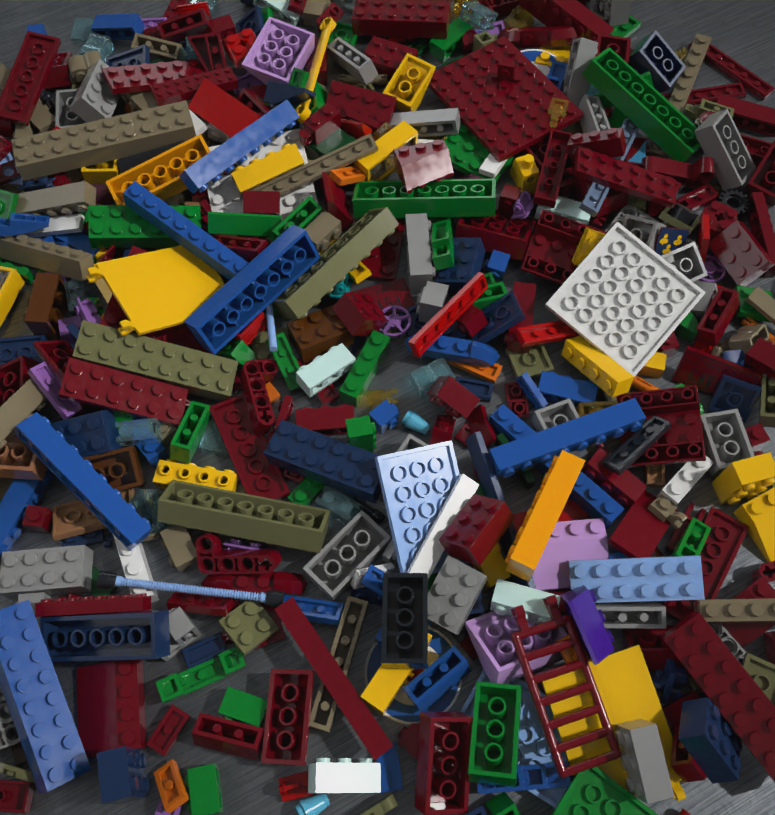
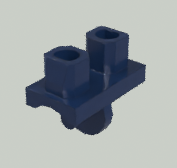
[649,659,687,704]

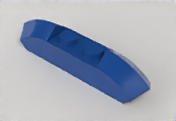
[405,335,500,367]

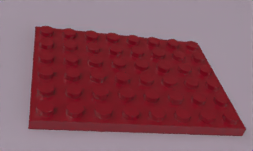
[428,36,583,163]

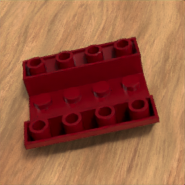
[521,209,608,285]
[616,385,706,468]

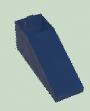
[263,81,316,108]

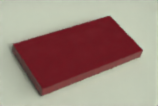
[607,490,678,558]

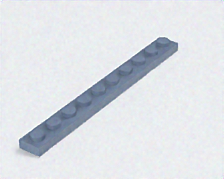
[579,117,640,217]

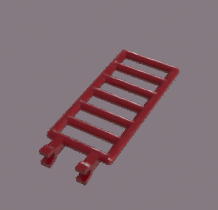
[511,595,622,778]

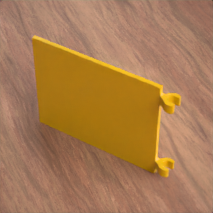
[86,245,225,336]
[542,645,686,801]

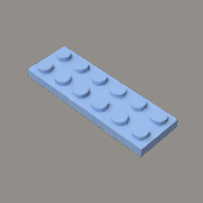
[569,555,705,603]

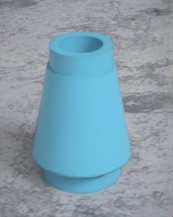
[401,410,431,435]
[294,793,330,815]

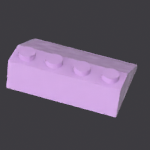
[241,16,315,85]
[532,518,609,591]
[465,611,568,684]

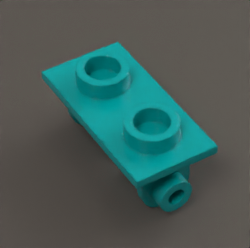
[330,273,351,300]

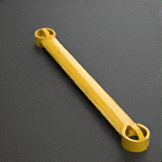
[295,17,336,123]

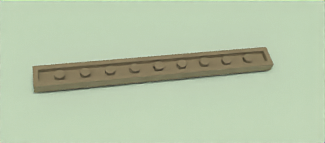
[648,33,712,158]

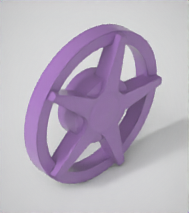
[699,254,726,283]
[379,305,411,338]

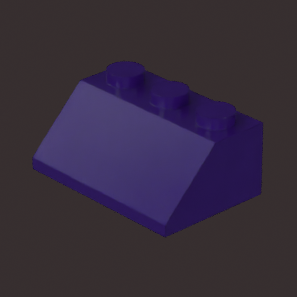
[560,585,615,665]

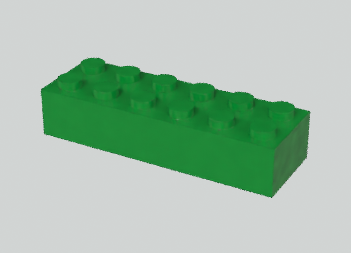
[88,205,201,248]

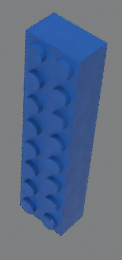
[184,224,321,355]
[0,600,92,794]

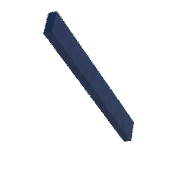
[465,431,536,588]

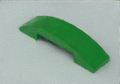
[156,647,246,703]

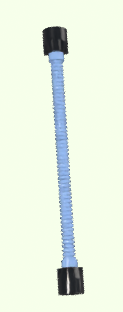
[97,571,284,608]

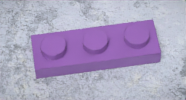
[27,361,83,420]

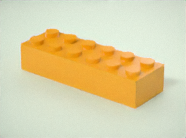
[105,134,210,205]
[505,450,586,582]

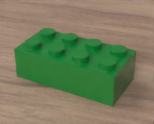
[468,681,522,787]

